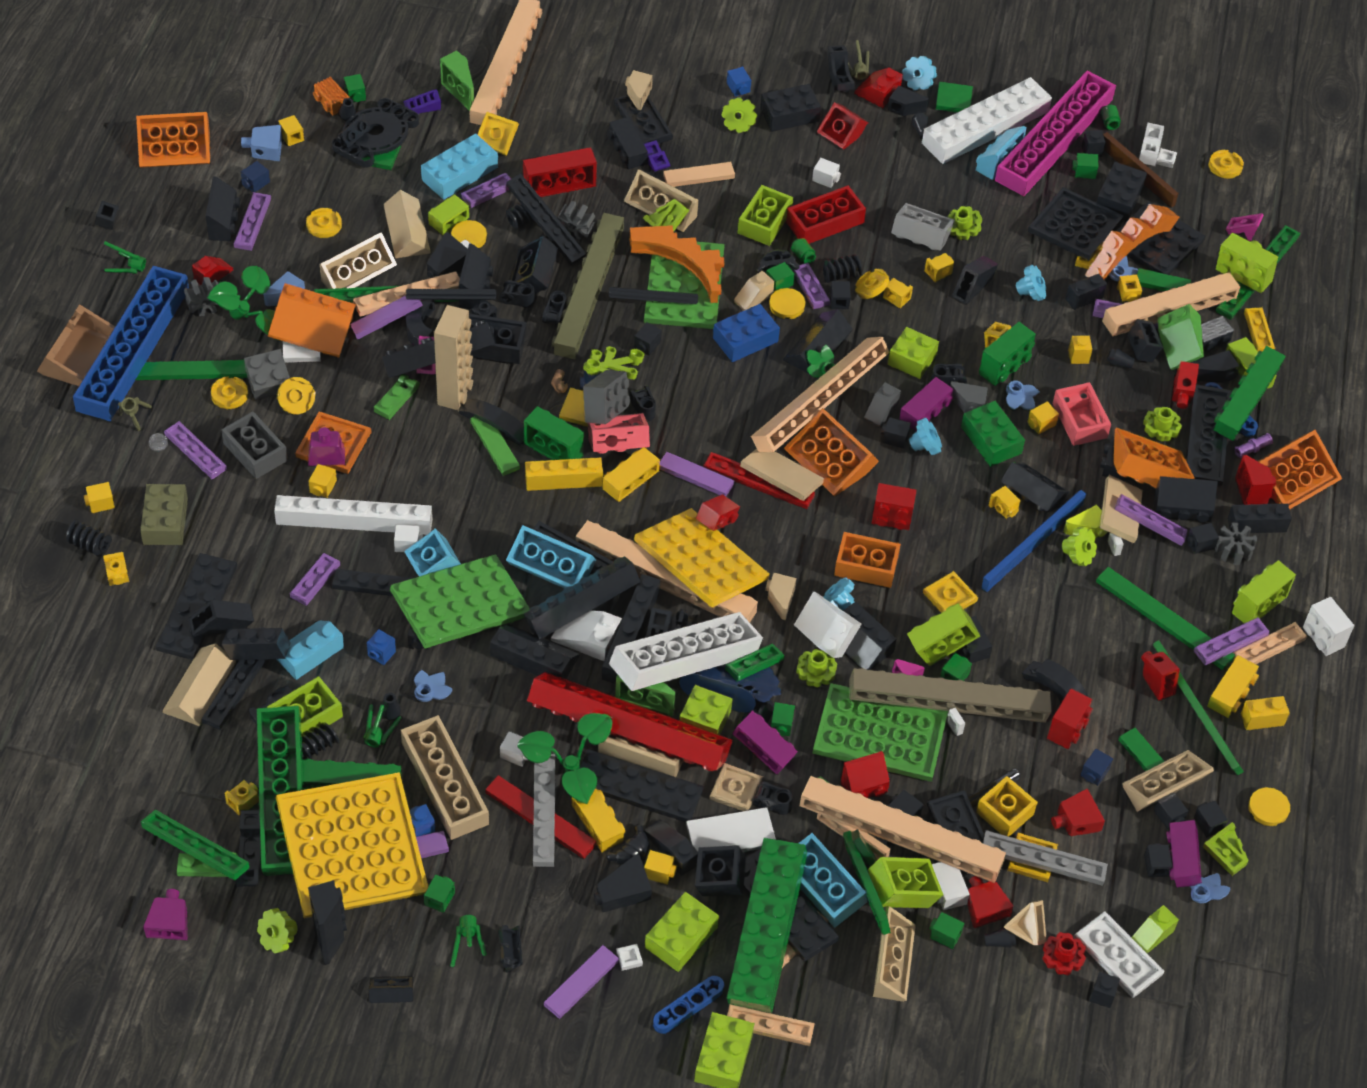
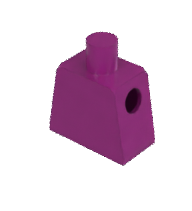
[308,427,345,466]
[144,889,188,940]

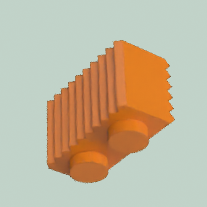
[313,77,350,116]

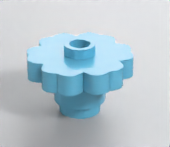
[902,56,937,90]
[1016,265,1047,301]
[909,418,942,455]
[823,577,855,611]

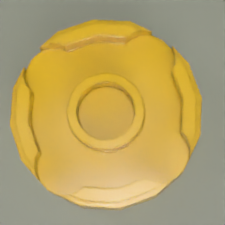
[1209,150,1244,179]
[306,208,342,238]
[451,220,487,248]
[855,269,889,299]
[769,288,805,319]
[211,377,248,409]
[277,377,315,414]
[1248,787,1290,826]

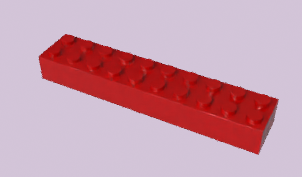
[527,672,733,771]

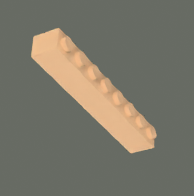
[1102,272,1240,336]

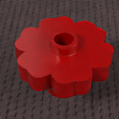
[1043,932,1086,975]

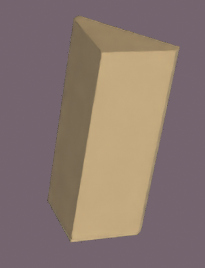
[624,169,698,232]
[384,190,430,258]
[320,232,397,289]
[163,644,237,726]
[598,735,683,777]
[1122,750,1214,812]
[873,906,915,1002]

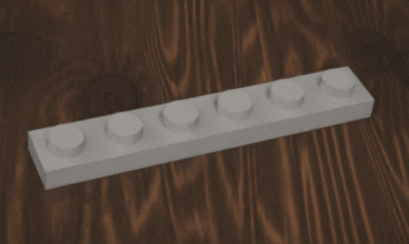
[533,754,555,867]
[983,831,1108,886]

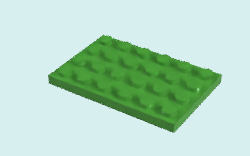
[644,242,725,329]
[390,554,530,649]
[813,683,948,782]

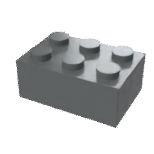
[583,370,630,424]
[222,412,288,479]

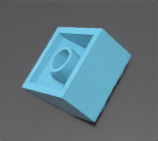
[404,529,461,577]

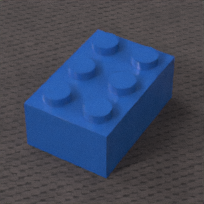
[713,304,780,362]

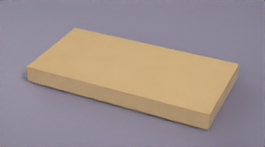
[740,449,824,501]
[1100,475,1143,543]

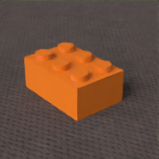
[834,532,901,588]

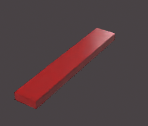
[703,452,815,509]
[485,775,597,859]

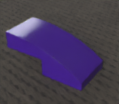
[644,140,670,172]

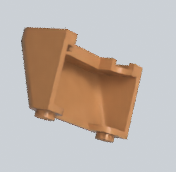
[37,304,115,386]

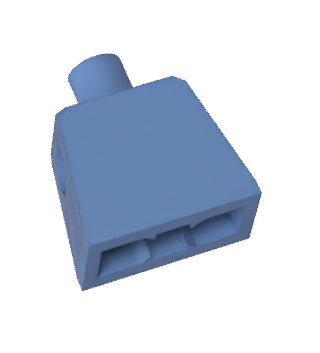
[241,125,282,161]

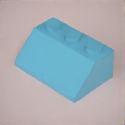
[976,126,1027,180]
[276,620,344,680]

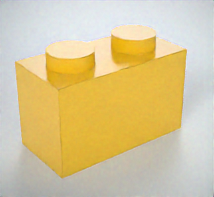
[1240,696,1290,730]

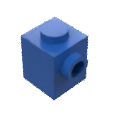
[727,67,751,96]
[367,629,396,665]
[409,804,435,837]

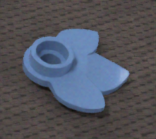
[1109,256,1138,282]
[1006,381,1039,410]
[414,670,452,702]
[1190,873,1230,903]

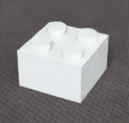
[1303,597,1354,656]

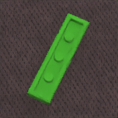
[470,417,520,476]

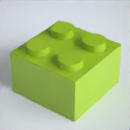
[888,327,939,379]
[679,685,733,735]

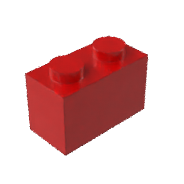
[696,494,740,531]

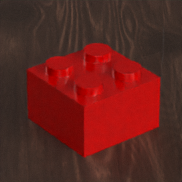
[872,483,916,530]
[1047,689,1093,750]

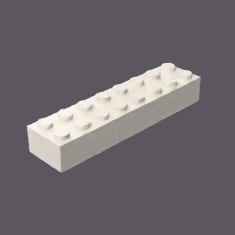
[922,77,1052,164]
[609,612,763,691]

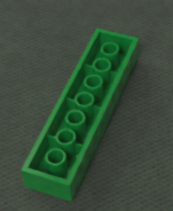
[257,706,304,876]
[727,838,807,1014]

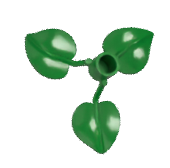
[207,266,280,341]
[517,713,612,804]

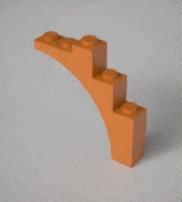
[1085,204,1180,280]
[629,225,724,303]

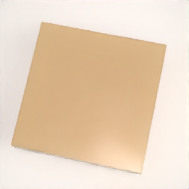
[710,763,763,811]

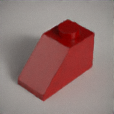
[192,256,233,285]

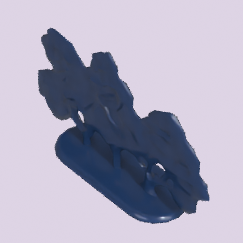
[680,662,781,713]

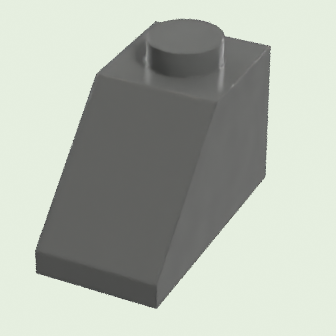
[950,381,988,413]
[864,382,901,428]

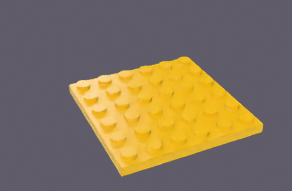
[276,772,428,918]

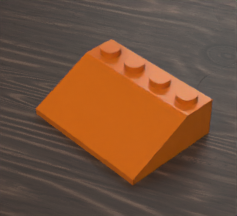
[136,112,210,168]
[268,283,356,358]
[784,408,879,497]
[1114,427,1194,488]
[1258,430,1342,509]

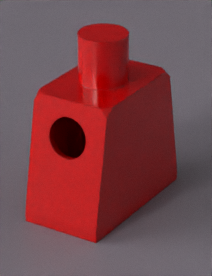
[1172,361,1199,409]
[1141,651,1180,701]
[1051,789,1105,836]
[967,876,1014,928]

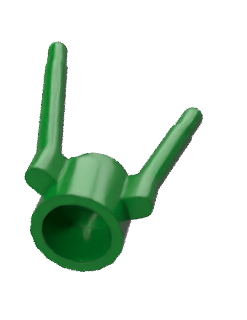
[104,241,146,274]
[363,704,402,748]
[450,915,486,968]

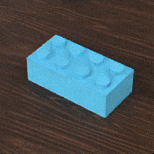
[421,133,498,200]
[506,525,596,588]
[798,833,867,928]

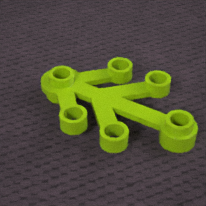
[583,346,644,379]

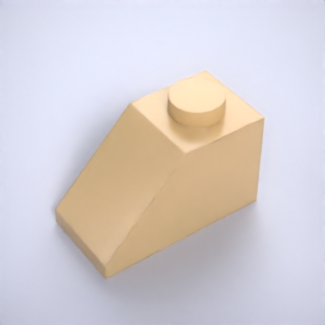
[625,70,653,110]
[734,271,774,310]
[765,573,796,620]

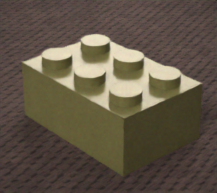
[141,484,188,545]

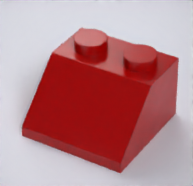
[854,67,903,108]
[817,102,868,149]
[1235,455,1276,505]
[841,751,890,798]

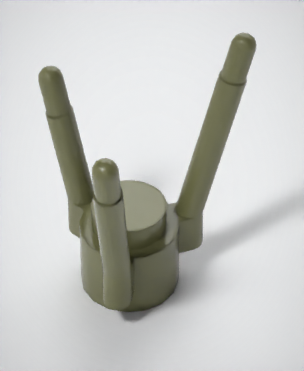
[848,40,869,80]
[118,397,152,431]

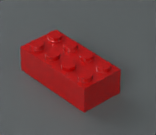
[523,147,597,197]
[786,185,866,244]

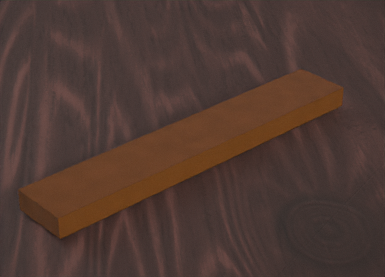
[1103,132,1179,207]

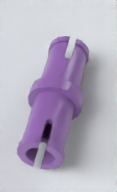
[1235,433,1273,458]

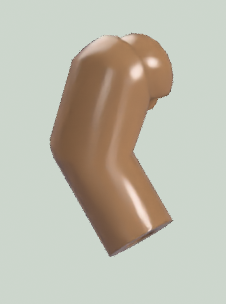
[551,369,568,393]

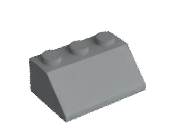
[891,203,955,251]

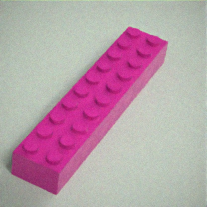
[995,70,1116,196]

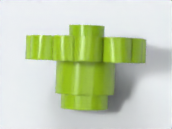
[722,97,757,133]
[948,206,982,240]
[1143,407,1182,441]
[1062,527,1097,566]
[796,649,837,687]
[257,908,297,953]

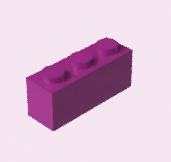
[899,377,953,432]
[732,710,798,775]
[1167,820,1202,888]

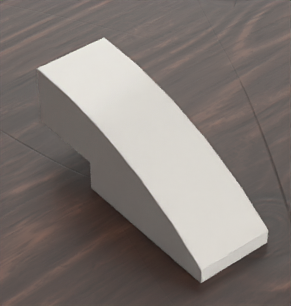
[1139,123,1164,166]

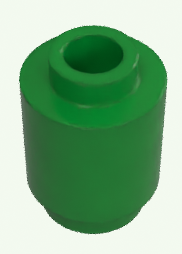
[1101,105,1121,130]
[791,238,816,264]

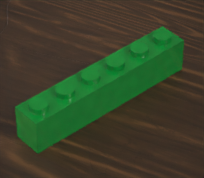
[1214,346,1286,441]
[303,759,402,790]

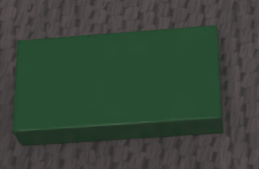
[851,829,877,868]

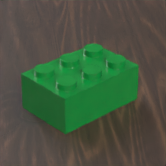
[979,322,1036,386]
[961,401,1025,467]
[524,406,584,460]

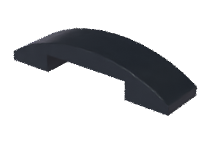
[458,399,524,446]
[236,810,261,887]

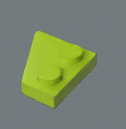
[643,199,689,232]
[1203,822,1248,876]

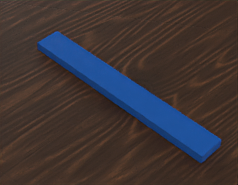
[981,490,1086,592]

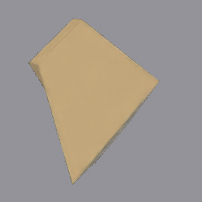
[1004,900,1047,945]

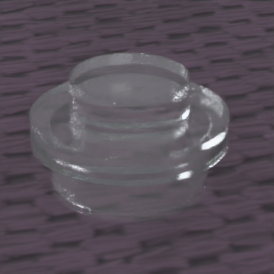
[148,433,168,451]

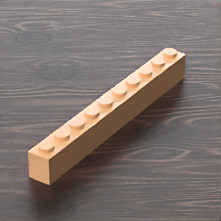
[470,0,542,125]
[751,337,890,452]
[576,520,758,623]
[800,776,1006,883]

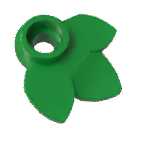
[807,345,835,378]

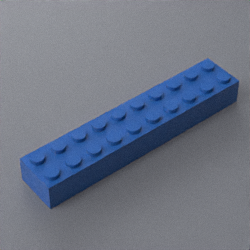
[73,266,189,421]

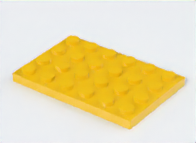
[634,508,769,608]

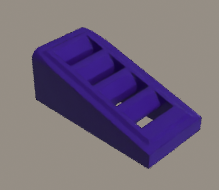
[404,89,441,114]

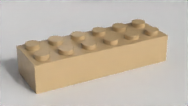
[434,305,473,411]
[401,715,489,840]

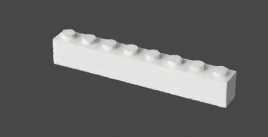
[274,495,432,535]

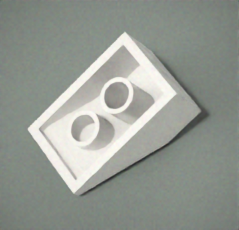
[794,592,861,658]
[551,610,622,661]

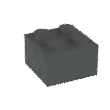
[244,349,290,400]

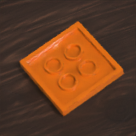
[295,411,371,474]

